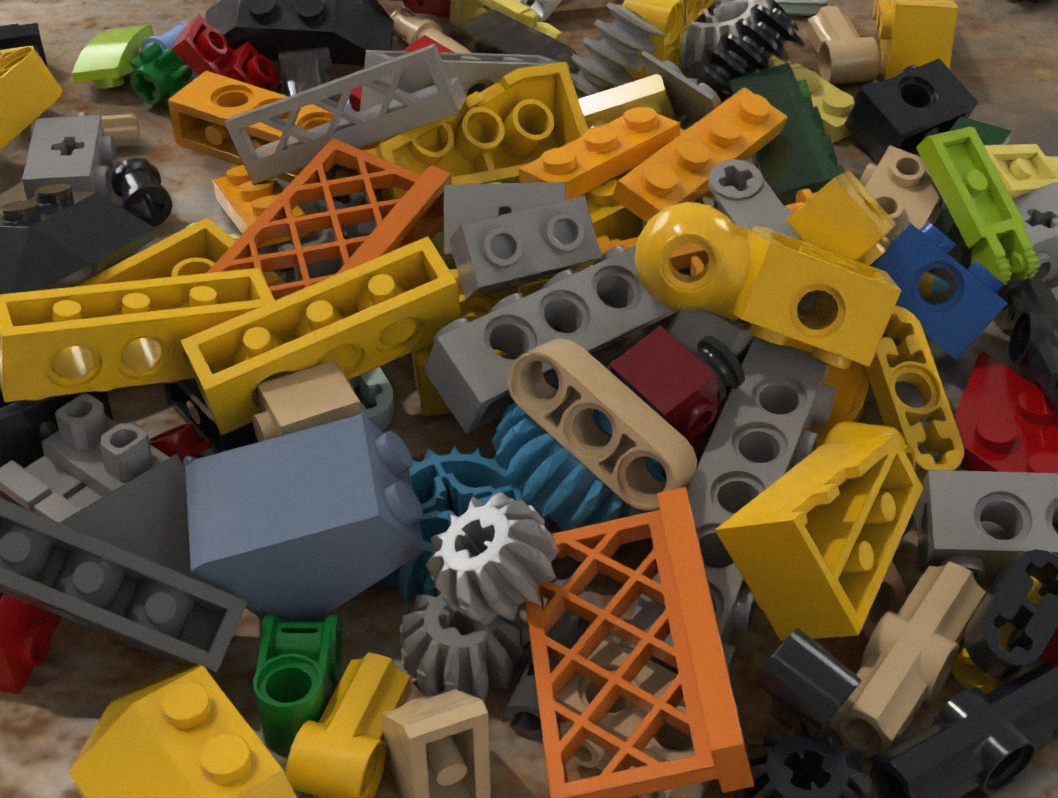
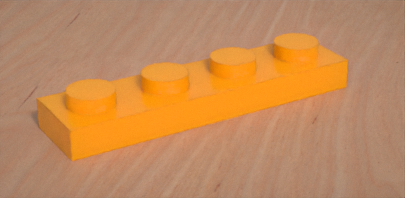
[612,87,788,223]

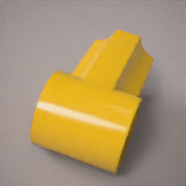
[286,652,412,798]

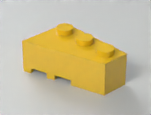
[715,434,923,641]

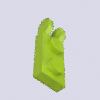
[916,127,1040,285]

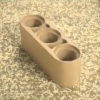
[507,338,697,511]

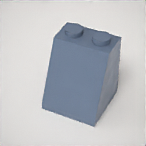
[185,414,425,621]

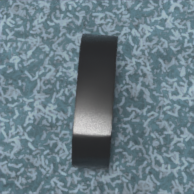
[964,549,1058,678]

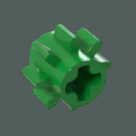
[129,42,192,109]

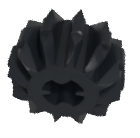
[733,723,873,798]

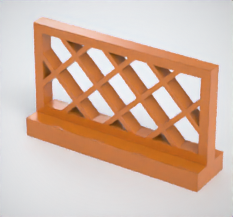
[207,138,452,300]
[525,487,754,798]

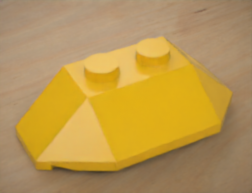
[69,665,297,798]

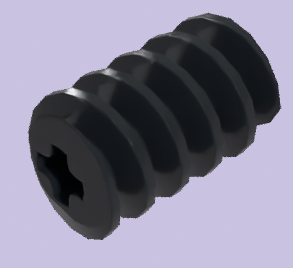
[691,0,805,103]

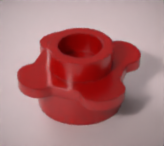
[149,423,212,463]

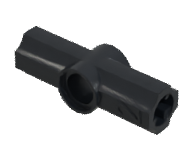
[1002,279,1058,411]
[869,661,1058,798]

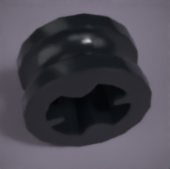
[691,336,745,404]

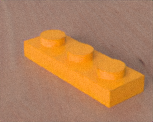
[519,107,681,200]
[212,165,310,248]

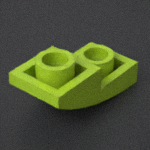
[72,24,154,89]

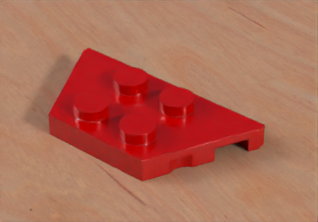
[954,352,1058,526]

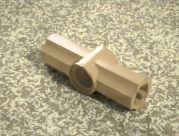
[829,561,986,759]

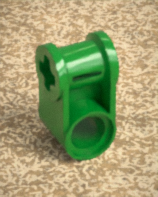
[253,613,343,756]

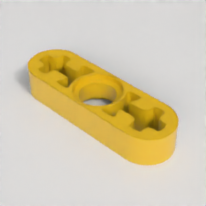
[864,306,964,483]

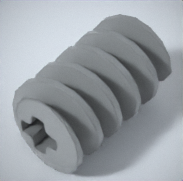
[570,2,665,99]

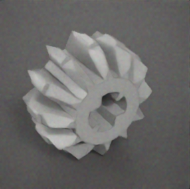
[426,491,560,626]
[400,590,525,702]

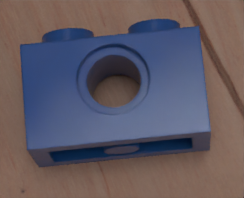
[871,221,1008,360]

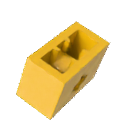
[786,170,897,265]

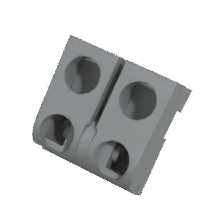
[0,393,170,522]

